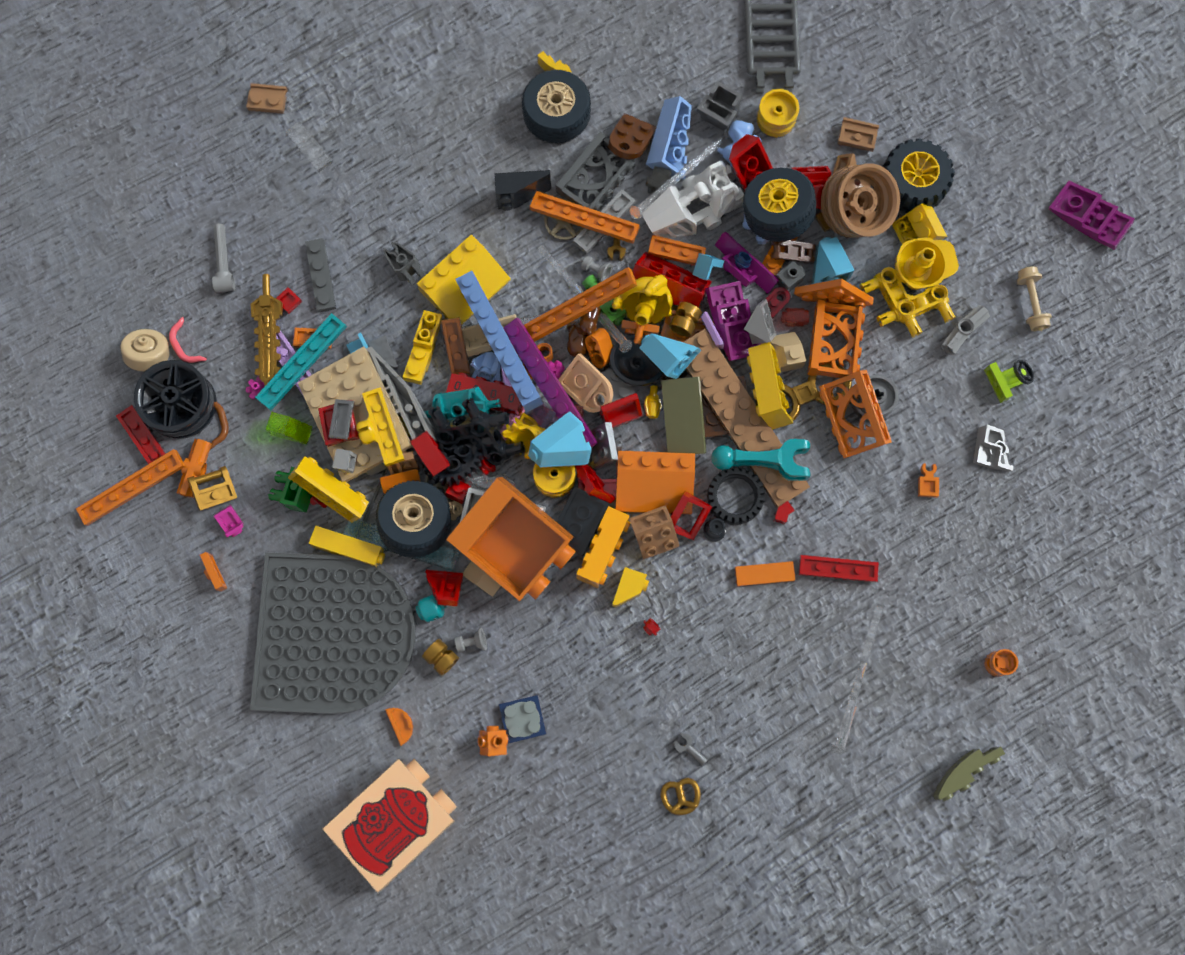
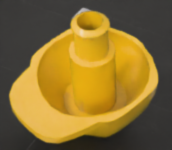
[895,237,959,290]

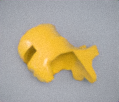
[502,417,548,459]

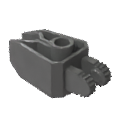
[383,242,425,285]

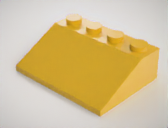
[417,234,511,325]

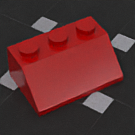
[729,134,773,191]

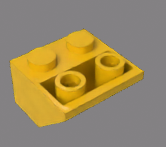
[892,204,947,244]

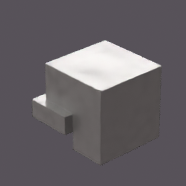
[696,81,742,132]

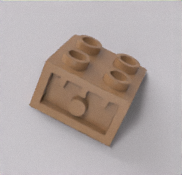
[629,505,680,559]

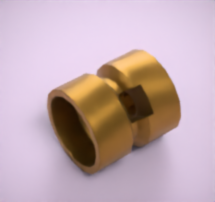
[669,302,702,337]
[422,639,459,676]

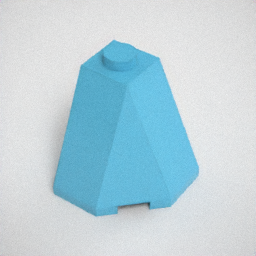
[812,237,854,284]
[639,333,702,379]
[528,412,592,467]

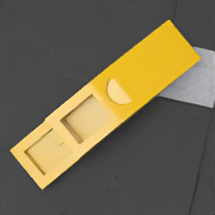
[403,310,442,385]

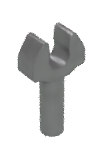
[674,733,708,766]

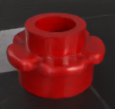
[643,618,661,636]

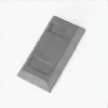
[329,399,354,440]

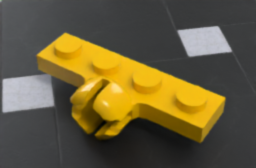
[356,387,405,467]

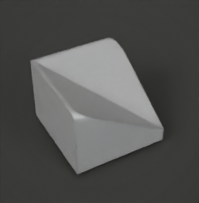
[332,449,357,473]

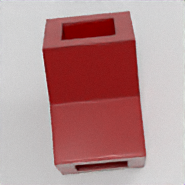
[773,501,795,524]

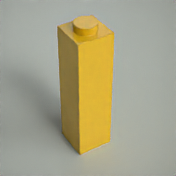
[309,525,385,567]

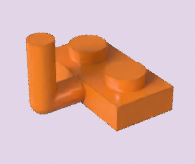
[621,320,660,345]

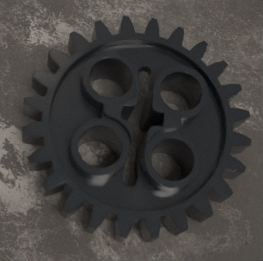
[421,438,484,487]

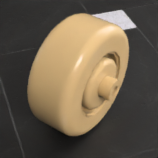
[120,329,169,372]

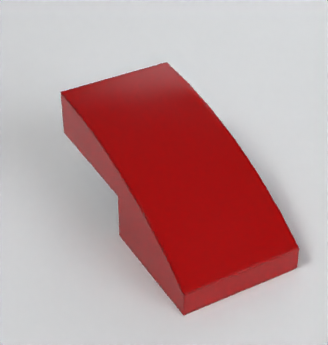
[411,430,450,476]

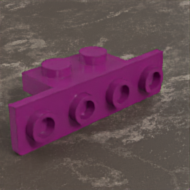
[715,232,779,294]

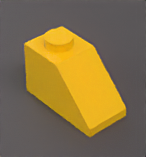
[612,567,649,607]

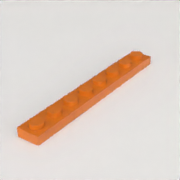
[515,267,637,351]

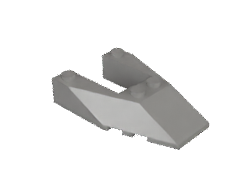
[365,346,438,476]

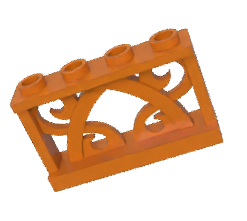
[807,299,865,381]
[819,370,892,458]

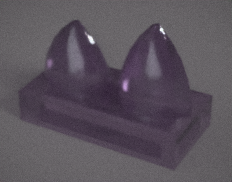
[530,400,559,429]

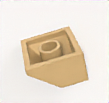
[761,332,806,372]

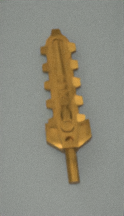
[251,274,283,386]

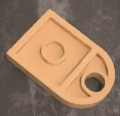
[558,354,613,413]

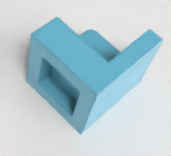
[692,253,724,280]
[346,333,368,354]

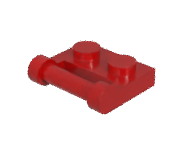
[318,400,360,447]

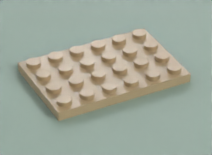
[298,347,413,482]

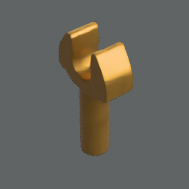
[607,237,626,261]

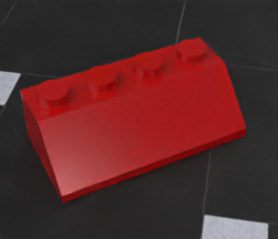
[632,251,712,308]

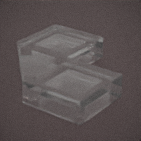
[466,468,515,491]

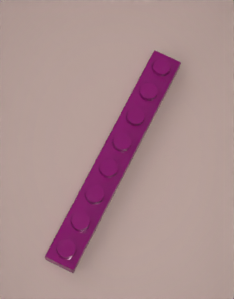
[503,318,598,448]

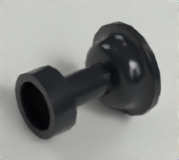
[703,518,726,542]

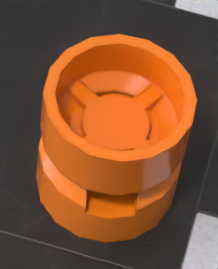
[984,649,1019,677]

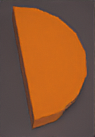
[385,708,413,746]

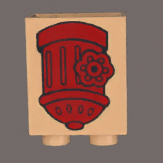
[323,759,457,892]

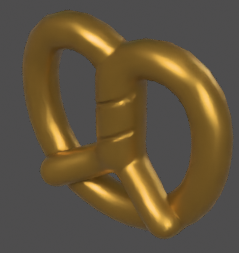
[661,778,701,815]

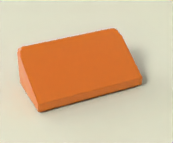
[380,469,421,493]

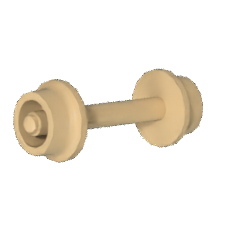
[1017,267,1052,332]

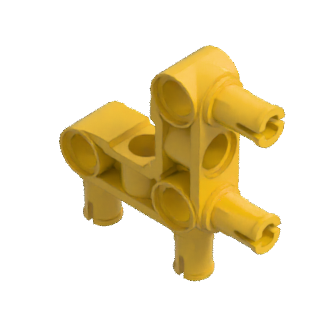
[859,267,956,338]

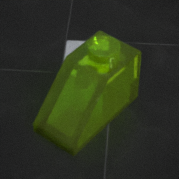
[265,412,313,445]

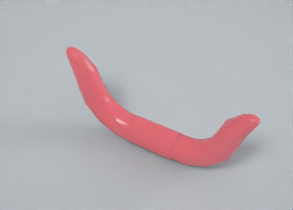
[169,317,207,363]

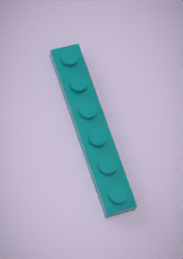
[255,313,347,411]

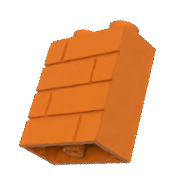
[446,477,576,601]

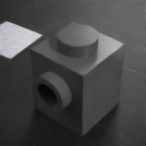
[776,261,806,292]

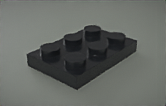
[557,486,610,555]

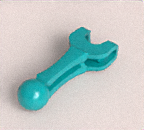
[711,439,810,481]

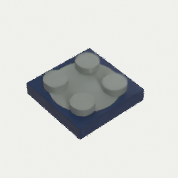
[499,695,546,744]

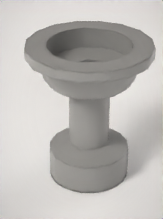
[581,256,613,282]
[455,628,487,653]

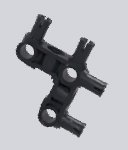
[428,398,526,466]

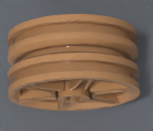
[821,163,900,238]

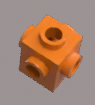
[478,726,508,756]

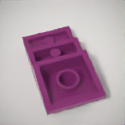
[1049,181,1135,250]
[705,281,761,361]

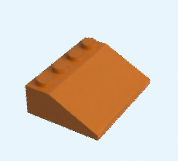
[615,451,695,515]

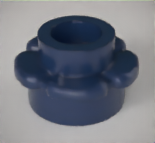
[734,251,752,269]

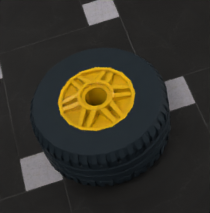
[743,167,816,242]

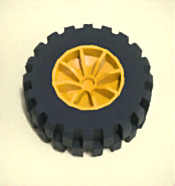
[882,139,955,213]

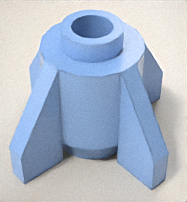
[471,352,501,382]

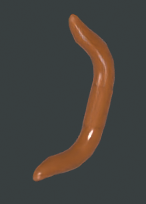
[210,402,229,449]

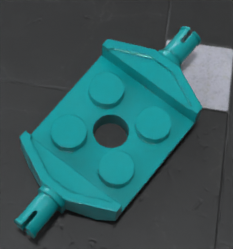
[424,386,501,419]

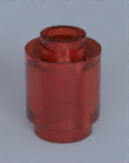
[781,308,809,327]

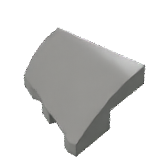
[973,425,1013,472]

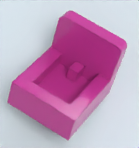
[214,505,244,537]

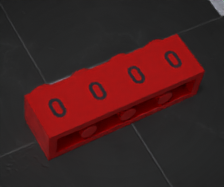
[446,373,523,416]

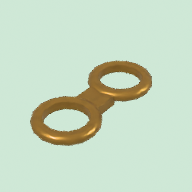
[756,363,852,421]

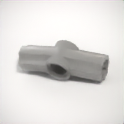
[941,305,990,356]

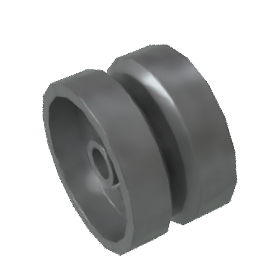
[852,375,899,422]

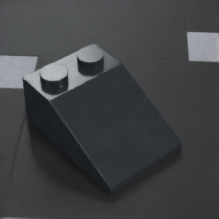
[494,170,551,211]

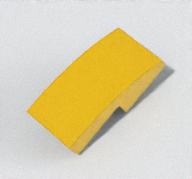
[537,51,572,73]

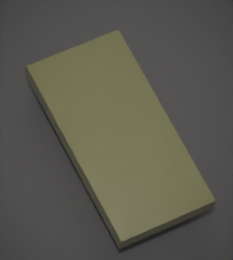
[661,377,706,454]

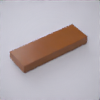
[441,317,471,374]

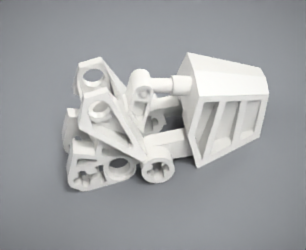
[642,161,745,239]

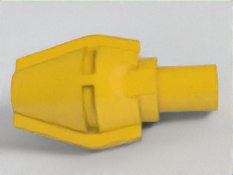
[644,385,662,419]

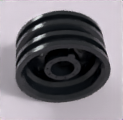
[134,360,217,439]

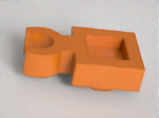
[918,463,939,498]

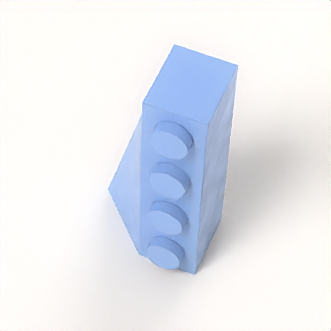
[646,96,692,179]

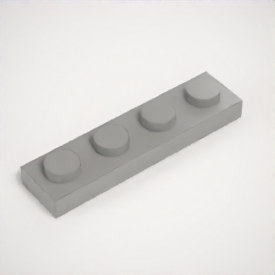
[573,189,636,254]

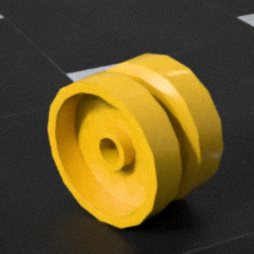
[756,89,800,137]
[533,463,576,498]

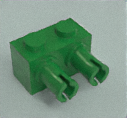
[268,466,312,513]

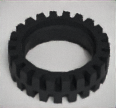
[707,467,765,525]

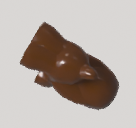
[566,307,601,357]

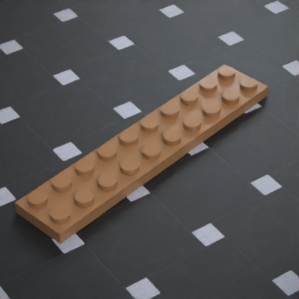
[683,329,810,508]

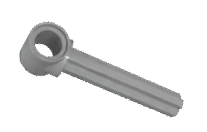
[212,223,236,293]

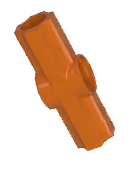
[176,439,212,498]

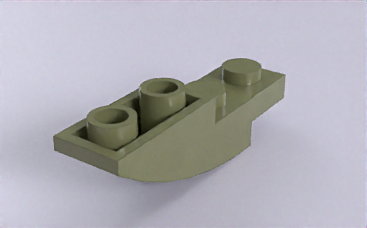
[933,746,1005,802]

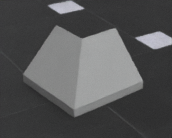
[744,299,776,344]

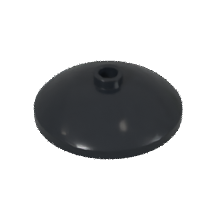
[610,334,663,386]

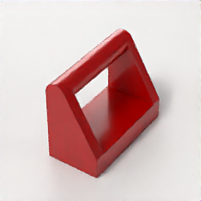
[600,393,643,429]
[671,491,712,540]

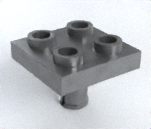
[589,422,623,470]

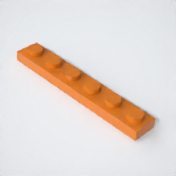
[530,191,640,244]
[76,449,186,526]

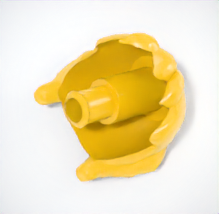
[612,275,673,326]

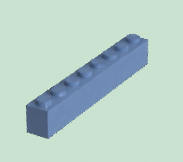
[455,271,543,413]

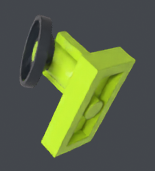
[984,359,1034,403]

